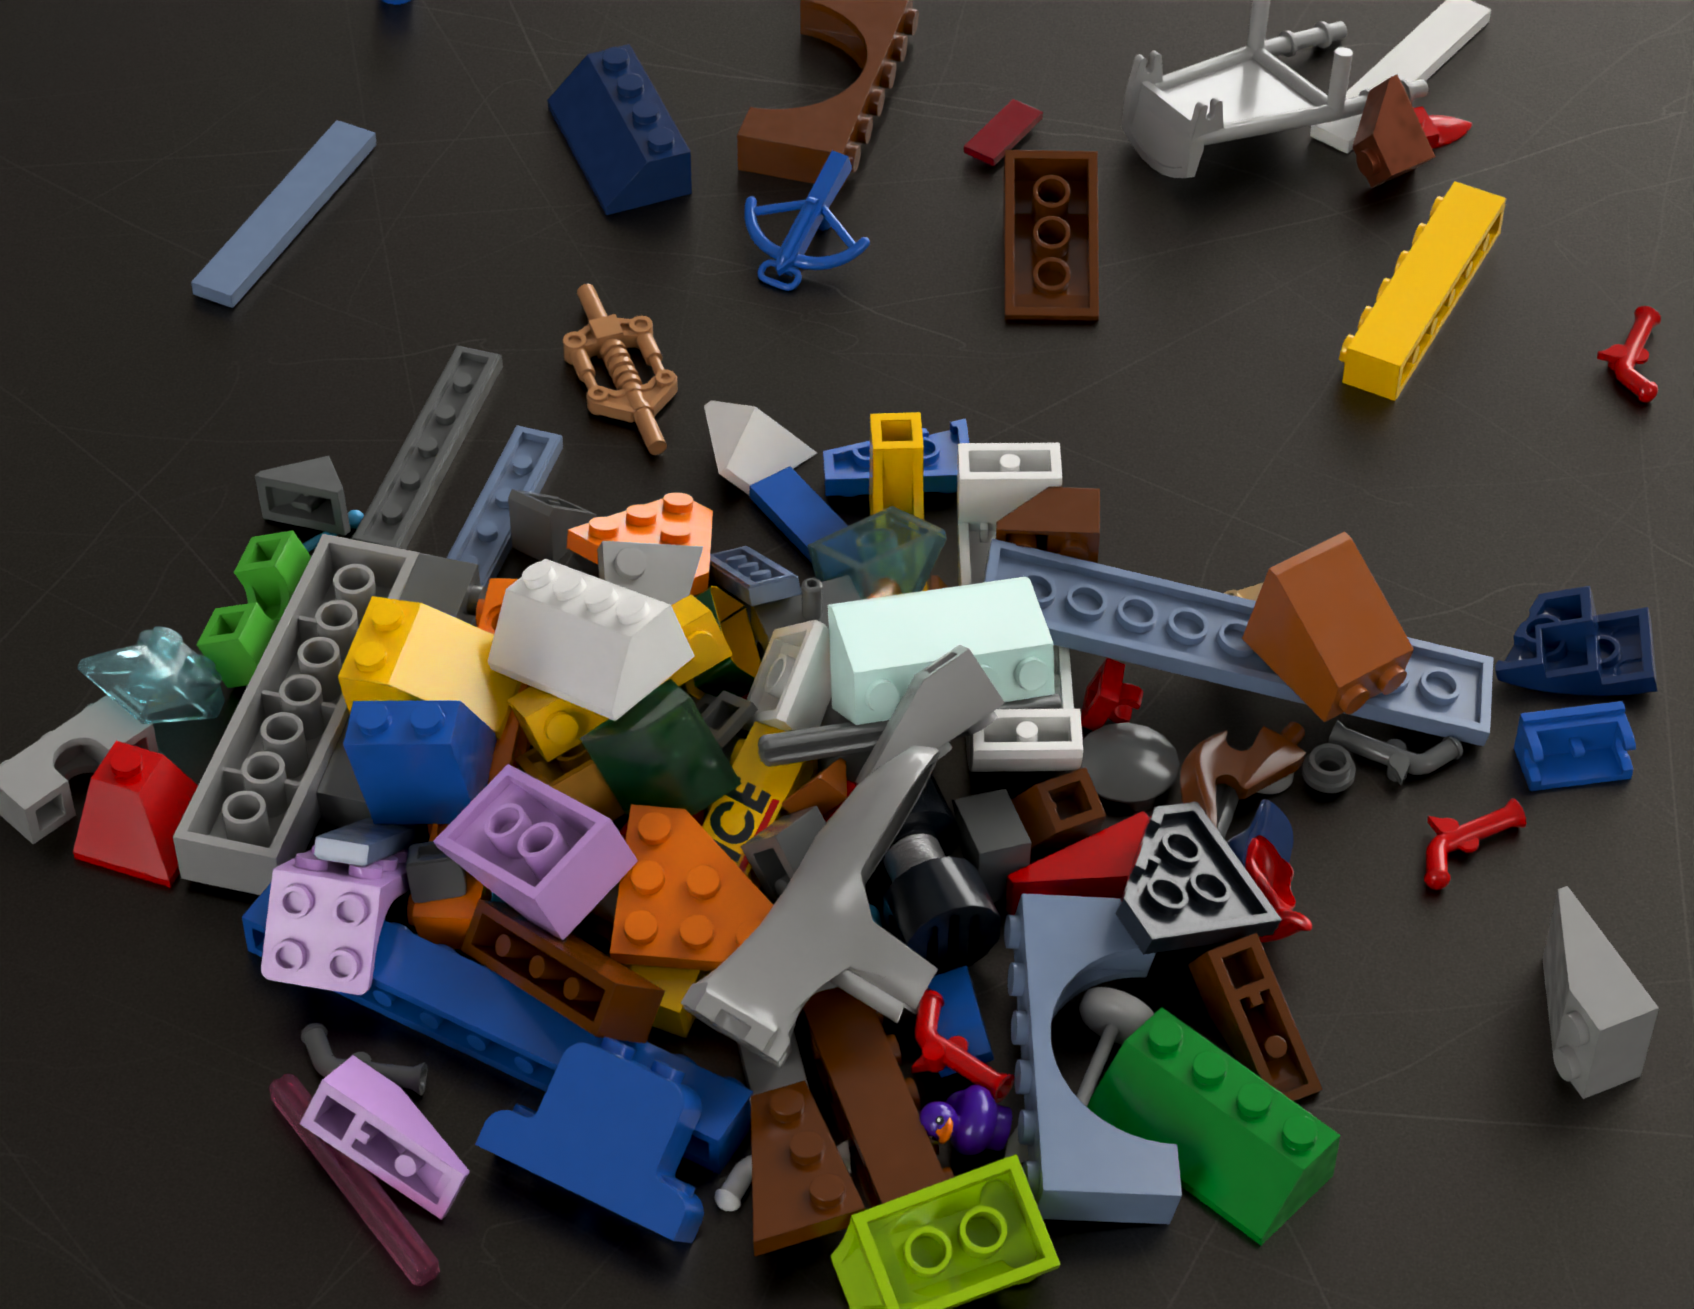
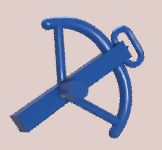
[744,150,870,291]

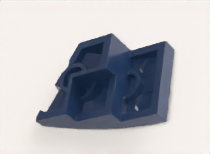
[1495,586,1658,696]

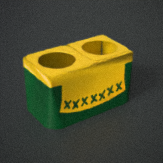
[685,586,761,700]

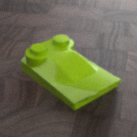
[830,1154,1061,1309]

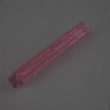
[269,1073,440,1287]

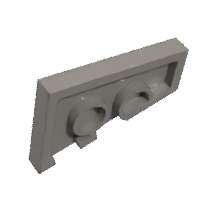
[597,541,704,605]

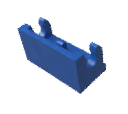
[1514,701,1636,791]

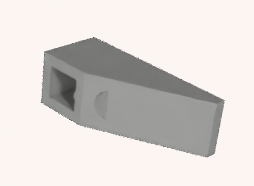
[855,645,1005,785]

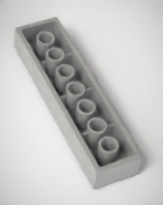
[173,534,419,895]

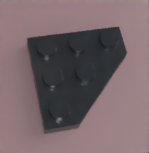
[1115,802,1282,955]

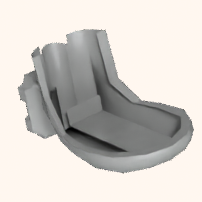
[680,745,941,1069]

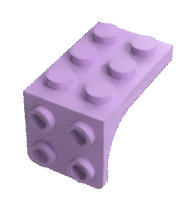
[261,845,410,995]

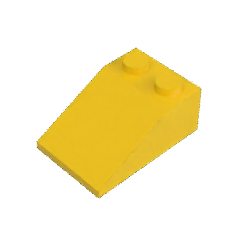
[338,596,522,739]

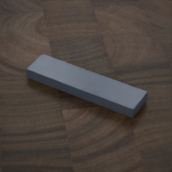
[709,546,802,606]

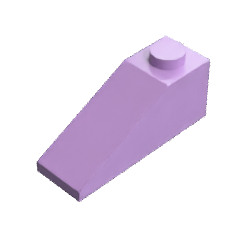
[300,1055,470,1220]

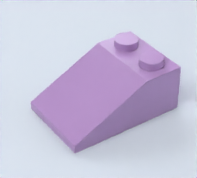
[433,764,638,940]

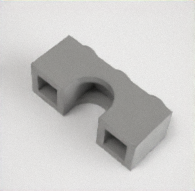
[0,690,159,844]

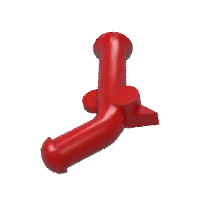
[1597,306,1661,403]
[1424,798,1526,890]
[911,990,1015,1104]

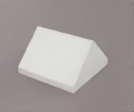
[742,620,831,731]

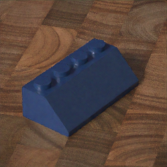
[548,44,692,215]

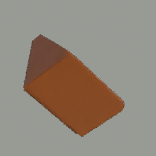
[782,757,847,816]

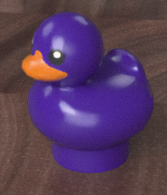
[919,1085,1012,1156]

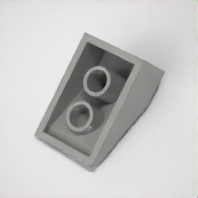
[1542,886,1659,1099]

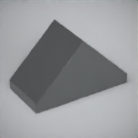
[255,456,351,535]
[508,489,597,563]
[952,789,1031,902]

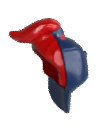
[1227,800,1312,943]

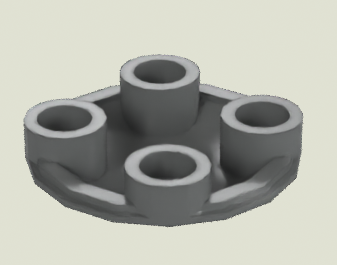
[1080,723,1180,811]

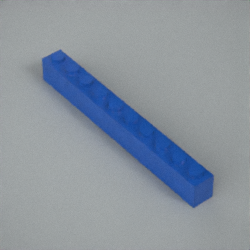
[242,883,754,1174]

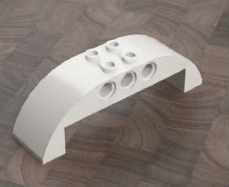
[957,443,1083,772]

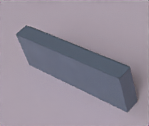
[314,817,420,867]

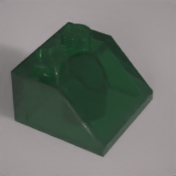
[579,678,742,820]

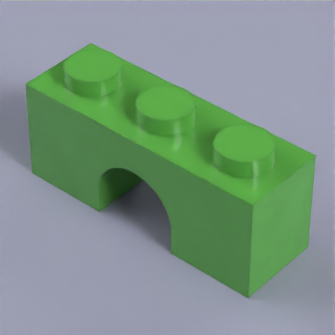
[196,530,311,688]

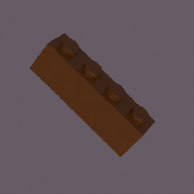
[461,899,665,1044]

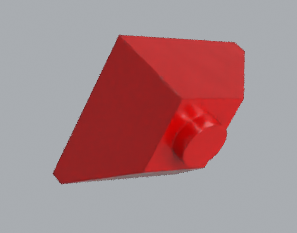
[73,741,198,888]

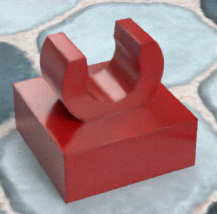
[1081,657,1143,731]

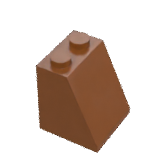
[1242,531,1414,722]

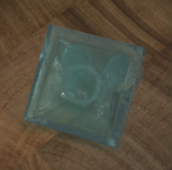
[77,626,225,724]

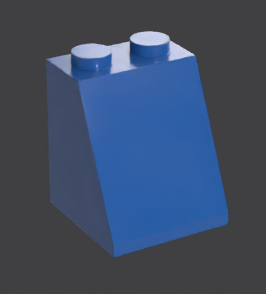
[343,700,497,824]

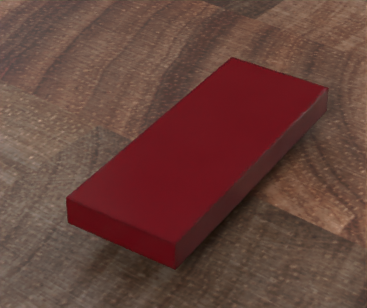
[964,99,1043,166]

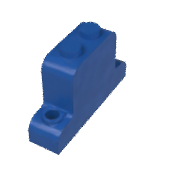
[475,1036,704,1243]

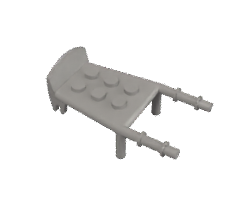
[1121,0,1429,178]

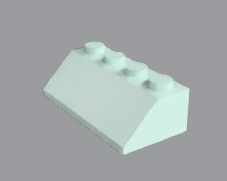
[828,577,1055,725]

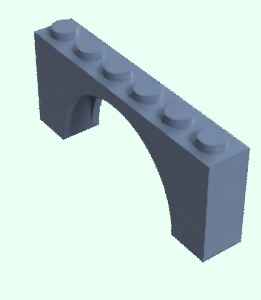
[1004,893,1182,1224]

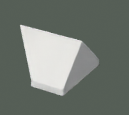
[704,400,817,496]

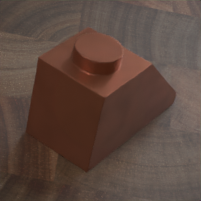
[1352,74,1435,188]

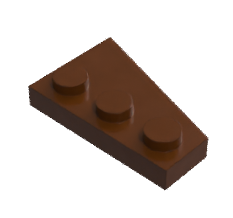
[751,1080,865,1257]

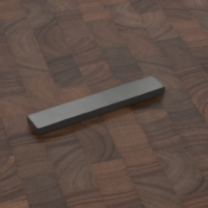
[352,345,503,550]

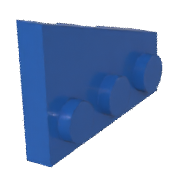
[823,418,969,497]

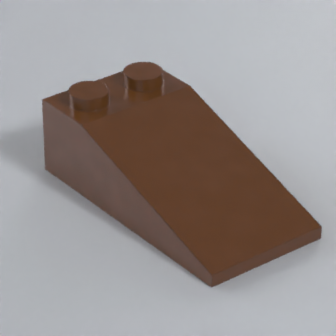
[1003,150,1099,321]

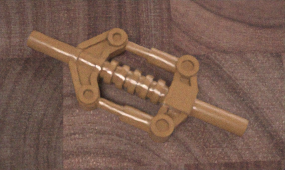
[563,284,678,455]

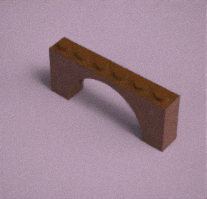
[737,0,919,189]

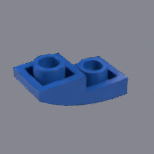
[928,965,995,1078]

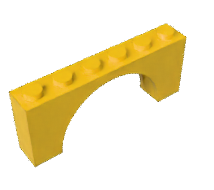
[869,412,928,598]

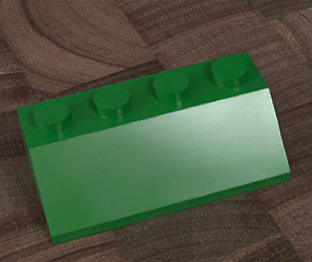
[1087,1007,1340,1245]

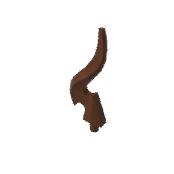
[1179,721,1306,828]

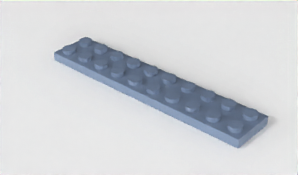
[983,538,1493,746]

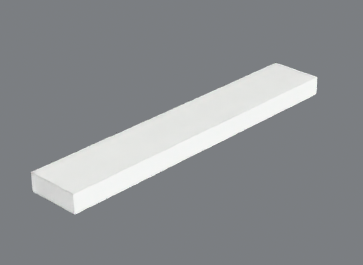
[1310,0,1491,154]

